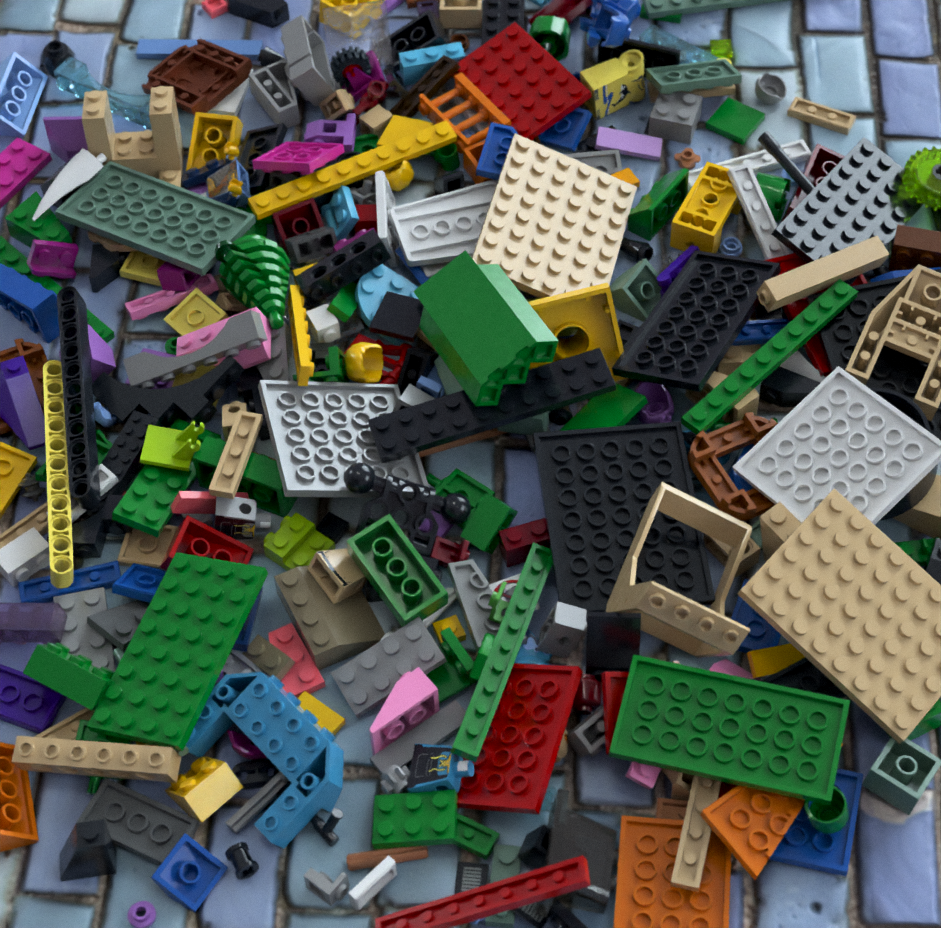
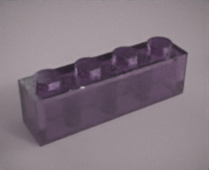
[0,603,68,645]

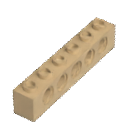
[12,736,181,783]

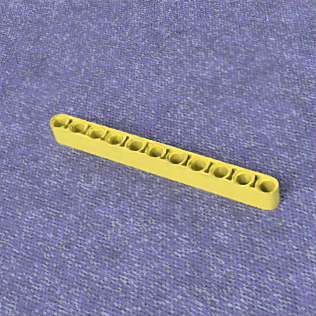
[43,360,74,589]

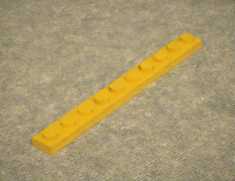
[248,120,457,220]

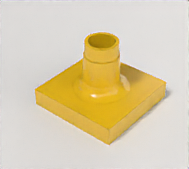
[528,282,627,381]

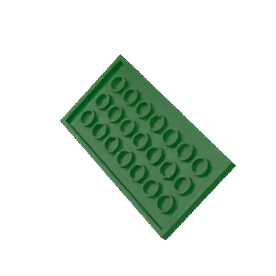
[87,552,268,752]
[609,655,850,805]

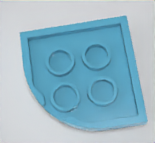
[355,264,419,346]

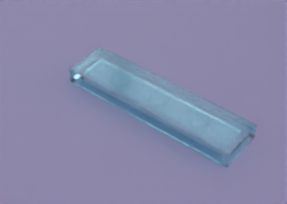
[639,24,719,63]

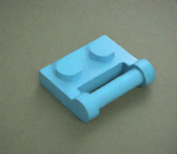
[321,185,359,241]

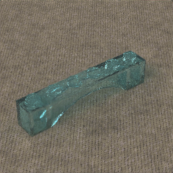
[54,57,152,130]

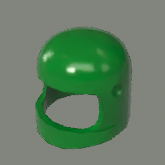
[804,786,848,834]

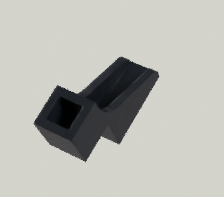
[46,495,133,559]

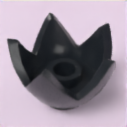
[40,40,76,78]

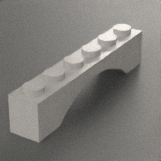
[123,310,268,389]

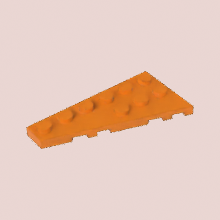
[700,743,843,880]

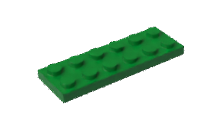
[112,418,221,538]

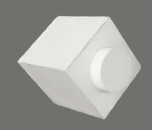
[306,304,341,343]

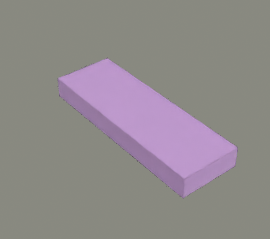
[595,126,662,161]

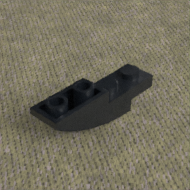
[236,366,270,441]

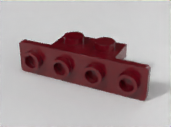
[528,0,593,26]

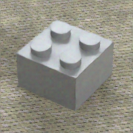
[649,91,703,144]

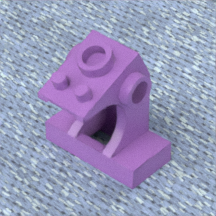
[304,113,357,153]

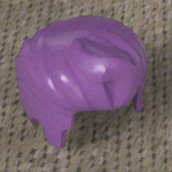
[634,381,674,424]

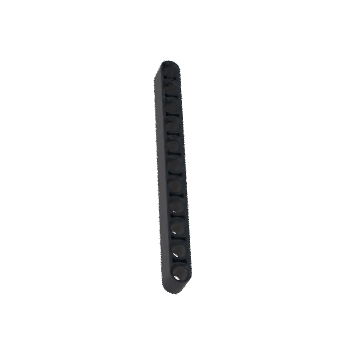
[57,286,101,510]

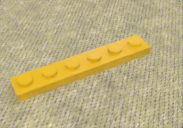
[287,285,314,386]

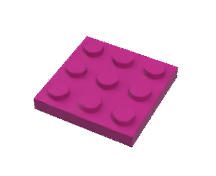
[252,141,344,175]

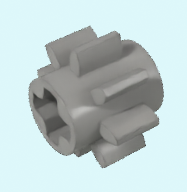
[380,765,410,795]

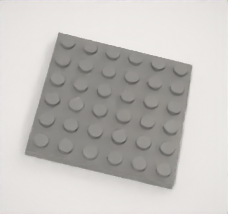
[258,380,429,498]

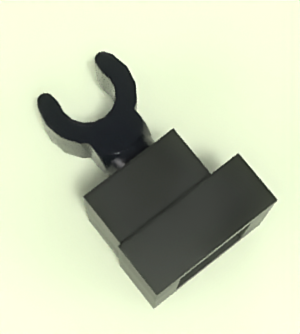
[310,343,334,372]

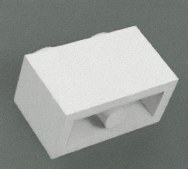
[0,527,50,588]

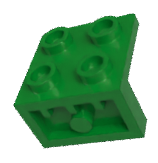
[293,346,349,383]
[426,627,478,704]

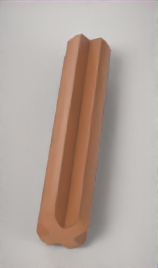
[346,846,428,871]

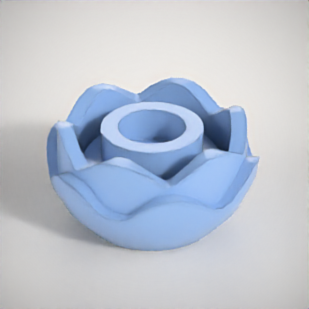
[94,401,117,427]

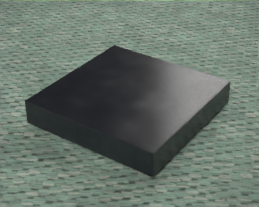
[369,291,424,343]

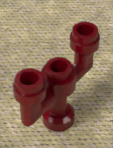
[344,80,389,127]

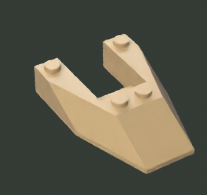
[845,264,941,421]

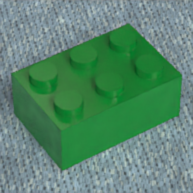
[23,642,114,710]

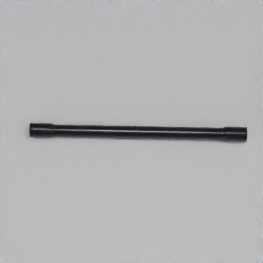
[758,131,890,277]

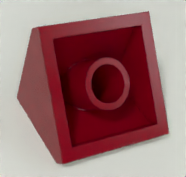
[272,198,324,256]

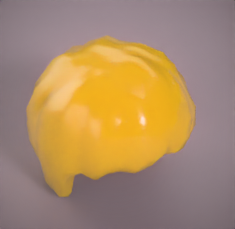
[383,160,414,192]
[344,342,383,383]

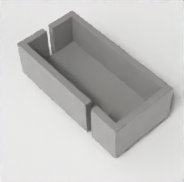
[280,15,335,107]

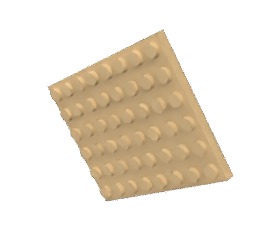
[472,133,637,298]
[737,488,941,744]

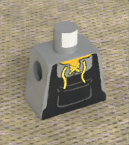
[214,496,271,541]

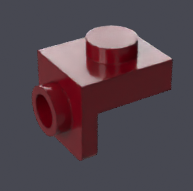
[429,536,470,568]

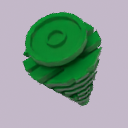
[219,234,290,330]

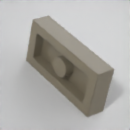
[242,634,296,681]

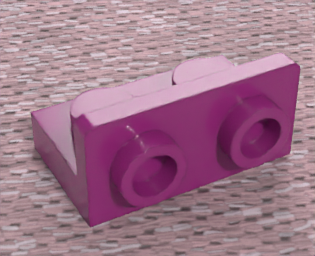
[26,239,79,279]

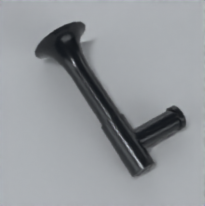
[276,781,343,847]

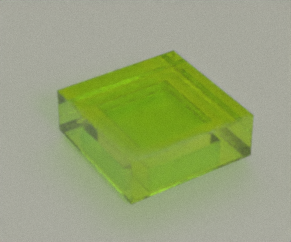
[709,39,733,60]

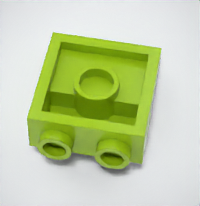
[263,512,336,571]

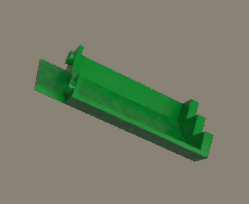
[413,250,558,406]

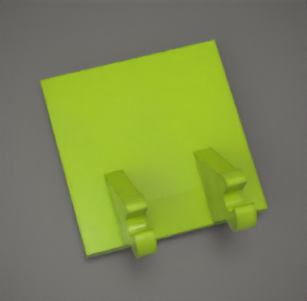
[140,421,205,471]

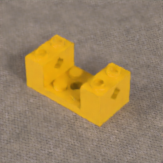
[670,162,742,253]

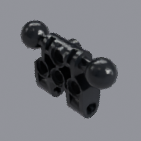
[344,462,471,557]

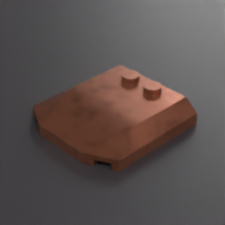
[142,39,253,115]

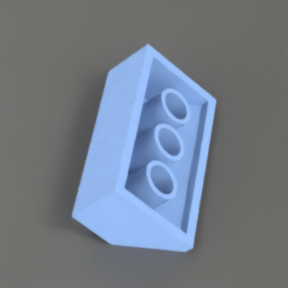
[0,52,48,138]

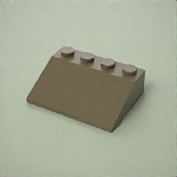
[274,565,385,670]

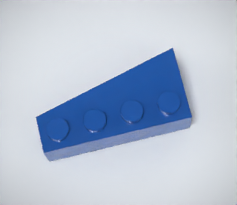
[0,263,59,344]

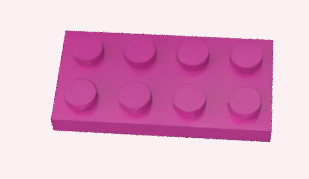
[0,137,52,209]

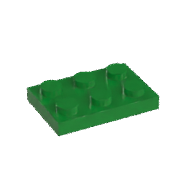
[372,790,457,849]

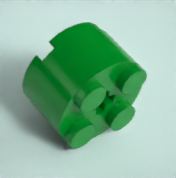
[529,16,571,62]
[756,172,791,223]

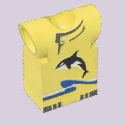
[580,49,645,120]

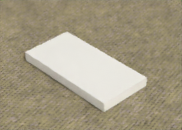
[375,170,399,268]

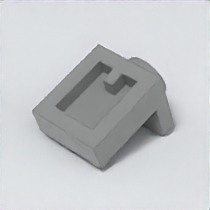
[304,868,349,906]

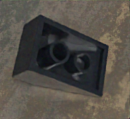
[378,9,450,71]
[586,612,641,682]

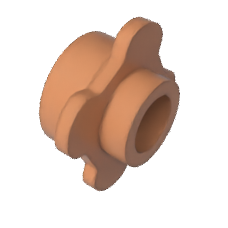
[674,148,701,170]

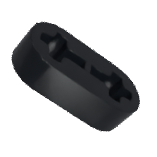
[232,758,280,790]

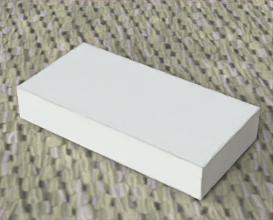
[348,855,397,911]

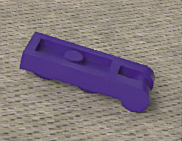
[656,245,699,298]

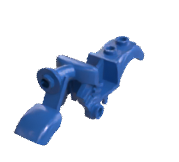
[579,0,641,49]

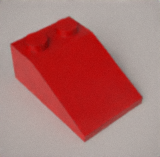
[160,515,254,571]

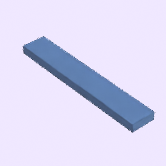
[136,39,263,60]

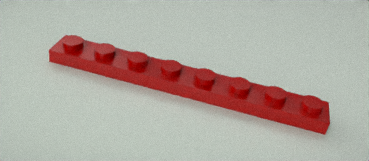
[375,855,590,928]

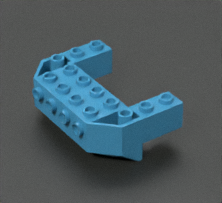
[186,672,344,849]

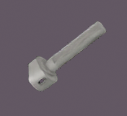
[225,771,289,834]

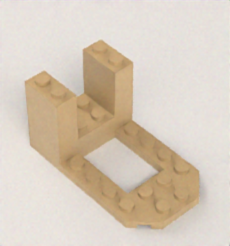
[82,86,184,252]

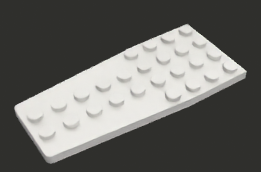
[390,180,498,267]

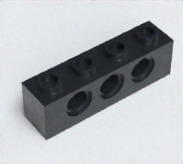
[295,229,391,307]

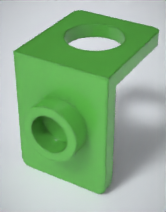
[488,581,509,624]

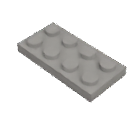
[53,587,116,672]
[331,617,447,718]

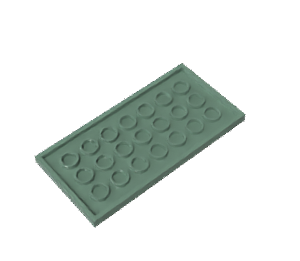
[55,161,256,276]

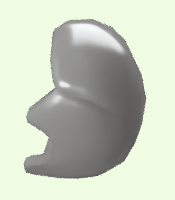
[754,72,787,105]

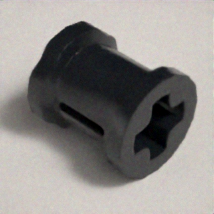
[225,842,259,880]

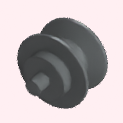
[18,472,46,502]

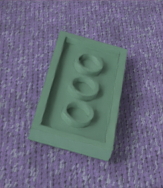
[645,59,742,95]

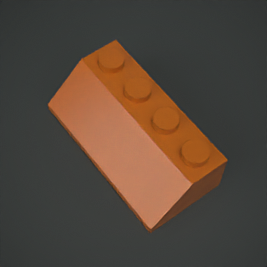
[0,742,39,852]

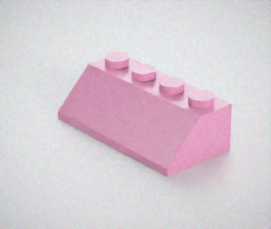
[176,307,272,369]

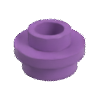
[128,901,156,928]

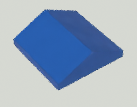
[151,833,228,912]

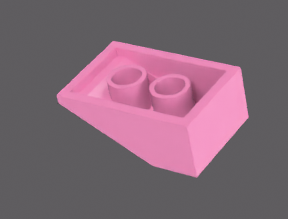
[369,667,440,756]

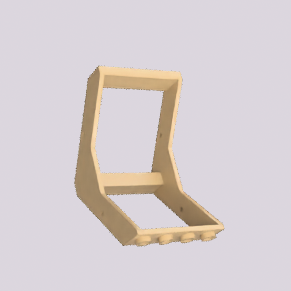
[606,482,752,658]

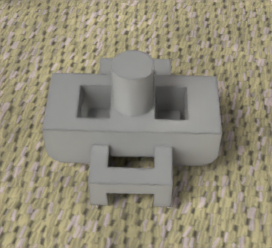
[350,180,376,205]

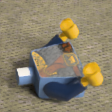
[200,141,251,208]

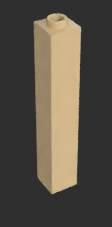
[756,235,890,312]

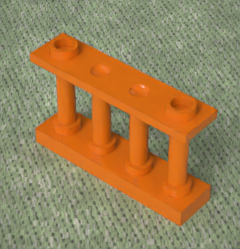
[418,72,511,154]

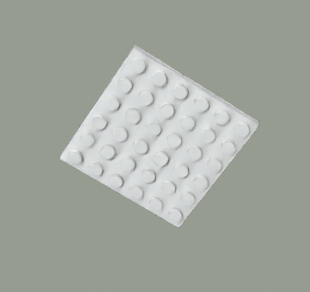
[733,366,941,525]

